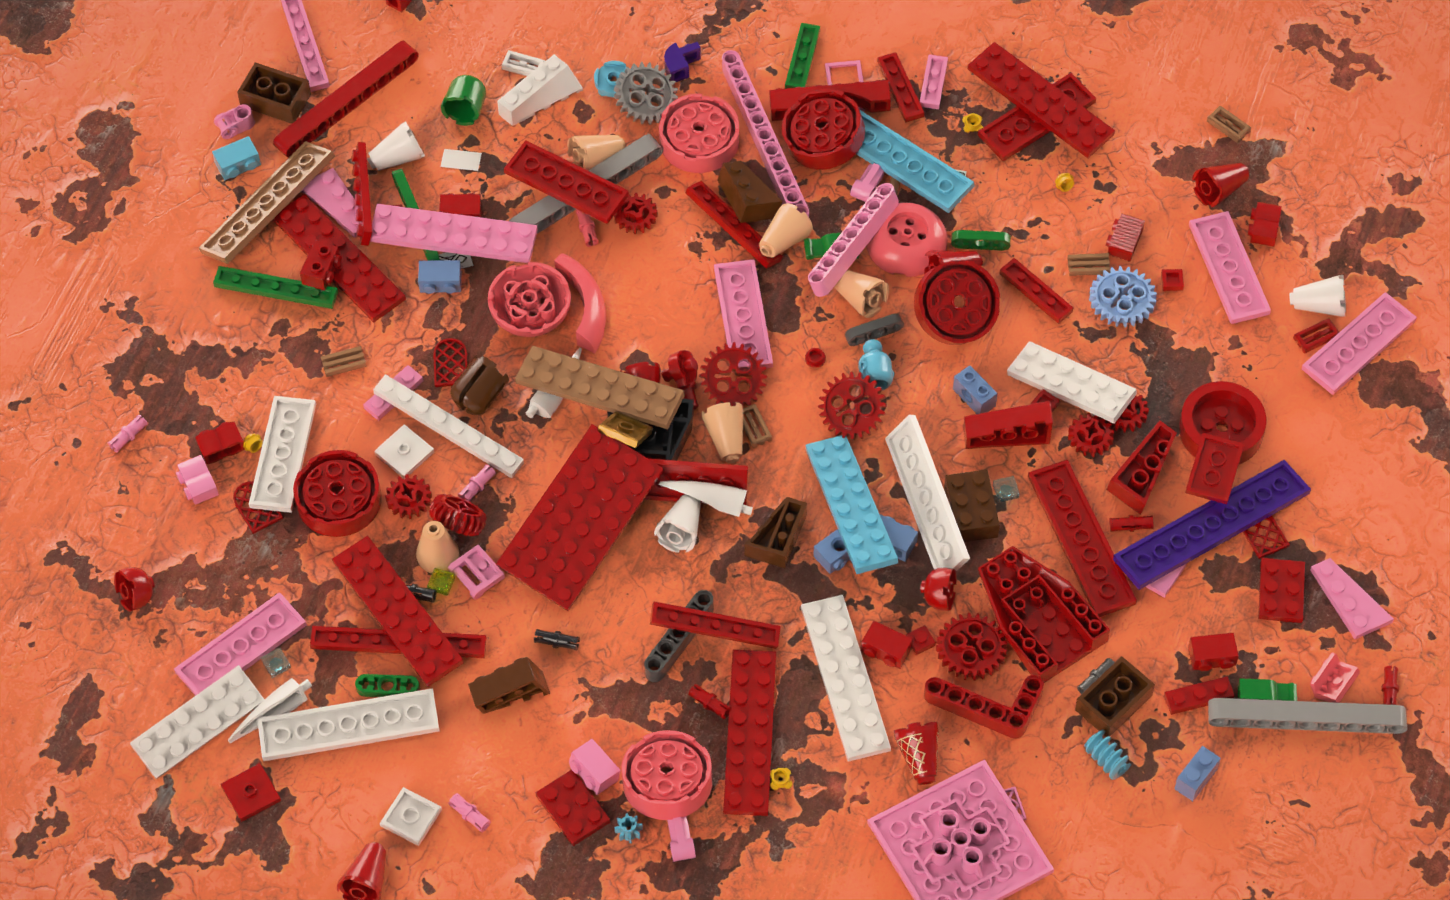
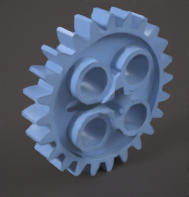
[1089,266,1157,328]

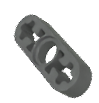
[845,314,904,346]

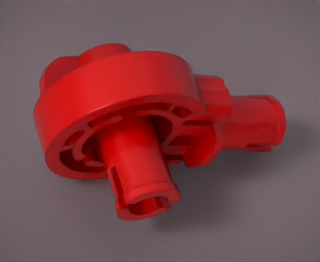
[661,350,699,409]

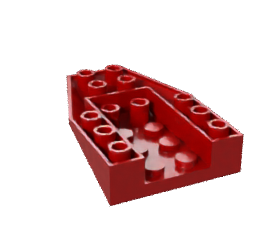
[978,546,1110,683]

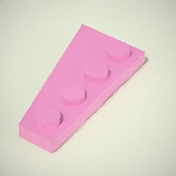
[301,168,359,238]
[1310,558,1394,640]

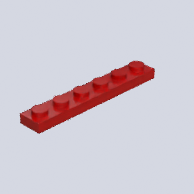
[351,142,372,246]
[685,181,782,269]
[650,601,781,649]

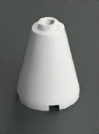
[367,121,425,171]
[1289,275,1346,317]
[654,494,701,553]

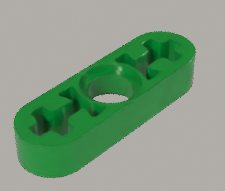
[951,230,1011,251]
[355,674,420,697]

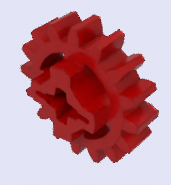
[614,193,658,234]
[1108,395,1149,433]
[1068,413,1114,457]
[385,474,432,519]

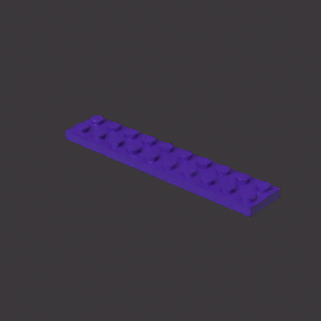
[1113,460,1311,590]

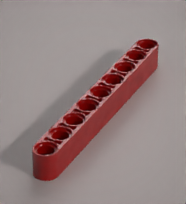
[273,40,419,158]

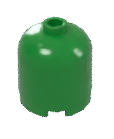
[441,75,486,126]

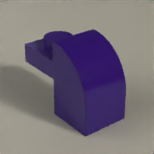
[664,42,701,82]

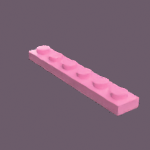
[281,0,330,92]

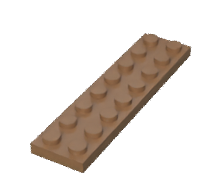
[199,141,335,264]
[515,346,685,429]

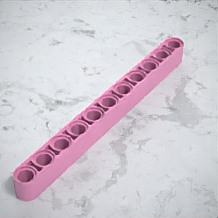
[722,50,809,217]

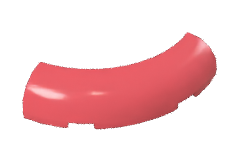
[554,253,606,354]

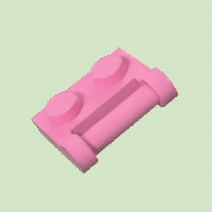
[448,545,505,600]

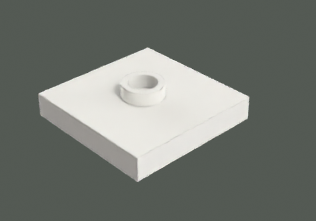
[374,424,434,479]
[380,787,442,846]

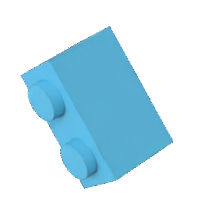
[212,136,261,181]

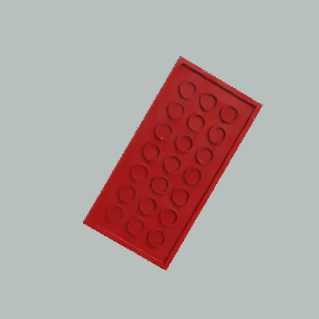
[496,424,664,611]

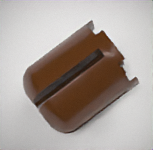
[450,355,509,416]

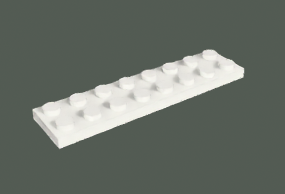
[885,415,970,571]
[801,595,891,762]
[257,688,440,761]

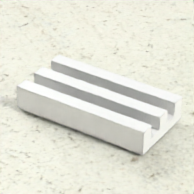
[501,50,545,76]

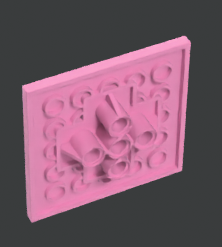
[867,760,1054,900]

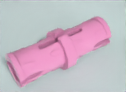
[108,415,148,452]
[458,465,496,502]
[448,793,491,832]

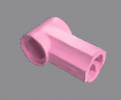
[850,163,885,202]
[667,816,696,862]

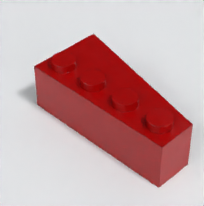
[963,401,1053,449]
[1106,420,1177,515]

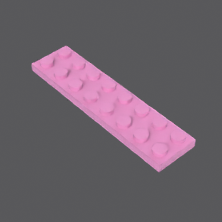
[370,204,538,263]

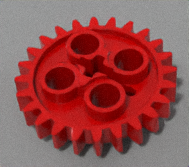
[699,342,768,406]
[818,371,887,441]
[936,613,1007,681]

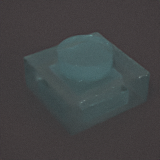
[993,476,1020,502]
[261,647,291,678]

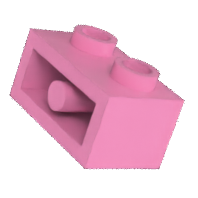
[569,739,621,795]

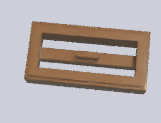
[1207,106,1251,143]
[1067,253,1111,276]
[321,346,367,377]
[743,404,772,448]

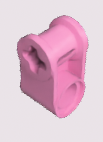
[214,104,255,139]

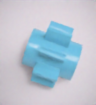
[614,813,643,843]

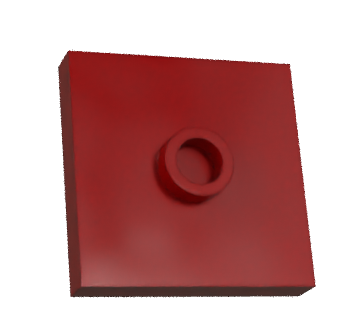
[220,763,281,822]

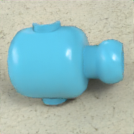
[858,339,894,390]

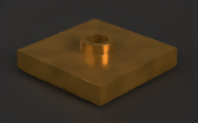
[598,412,653,448]

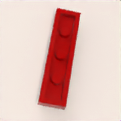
[877,52,924,123]
[999,258,1074,324]

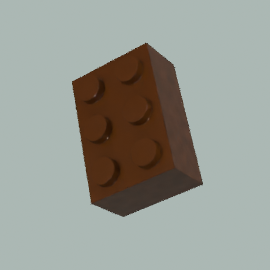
[237,62,311,124]
[944,470,1000,542]
[1075,656,1155,737]

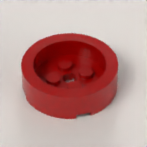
[782,89,865,170]
[914,260,1001,345]
[1179,381,1267,464]
[293,450,382,537]

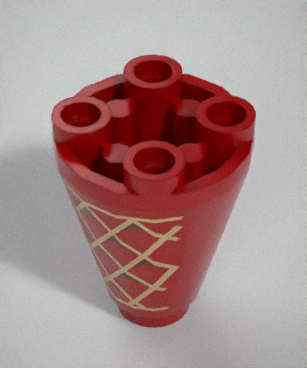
[894,722,939,785]

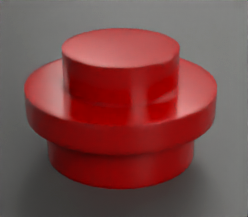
[805,348,826,368]

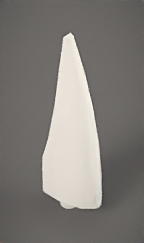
[526,348,582,418]
[659,481,753,517]
[228,678,312,743]

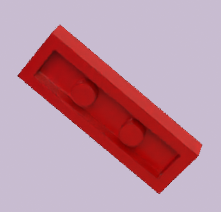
[1164,676,1235,715]

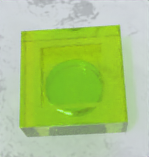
[427,568,455,596]

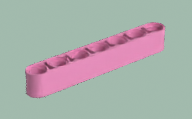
[808,183,899,297]

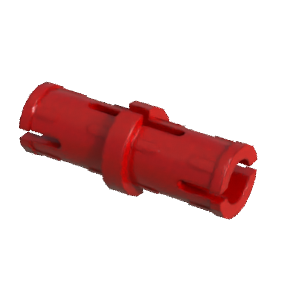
[1109,515,1154,532]
[1381,666,1399,705]
[688,684,731,720]

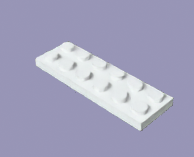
[1007,341,1137,424]
[249,396,316,513]
[130,665,265,779]

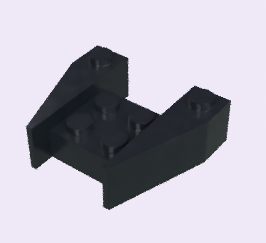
[607,399,694,461]

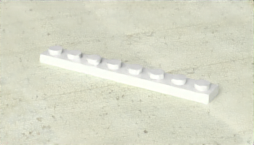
[373,374,524,478]

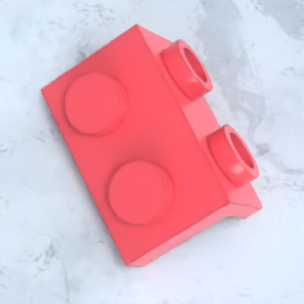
[1310,653,1360,703]

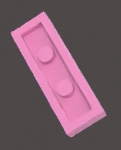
[920,55,948,109]
[363,365,423,421]

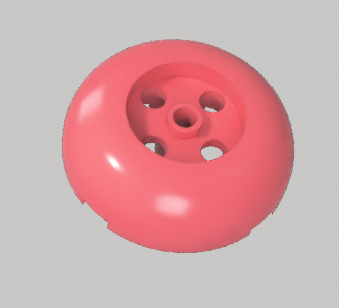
[866,203,948,277]
[488,262,571,337]

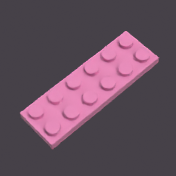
[1189,211,1271,324]
[714,259,773,373]
[1302,292,1417,395]
[174,592,307,696]

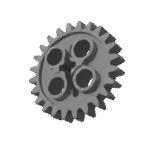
[613,62,678,125]

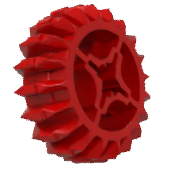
[429,494,487,536]

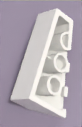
[497,54,583,126]

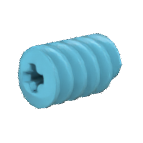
[1084,729,1131,780]

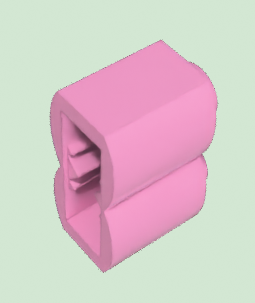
[176,455,219,505]

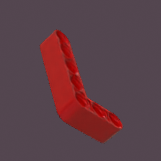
[924,675,1044,739]

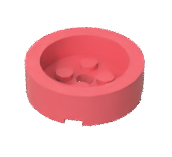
[659,94,739,173]
[622,730,712,820]

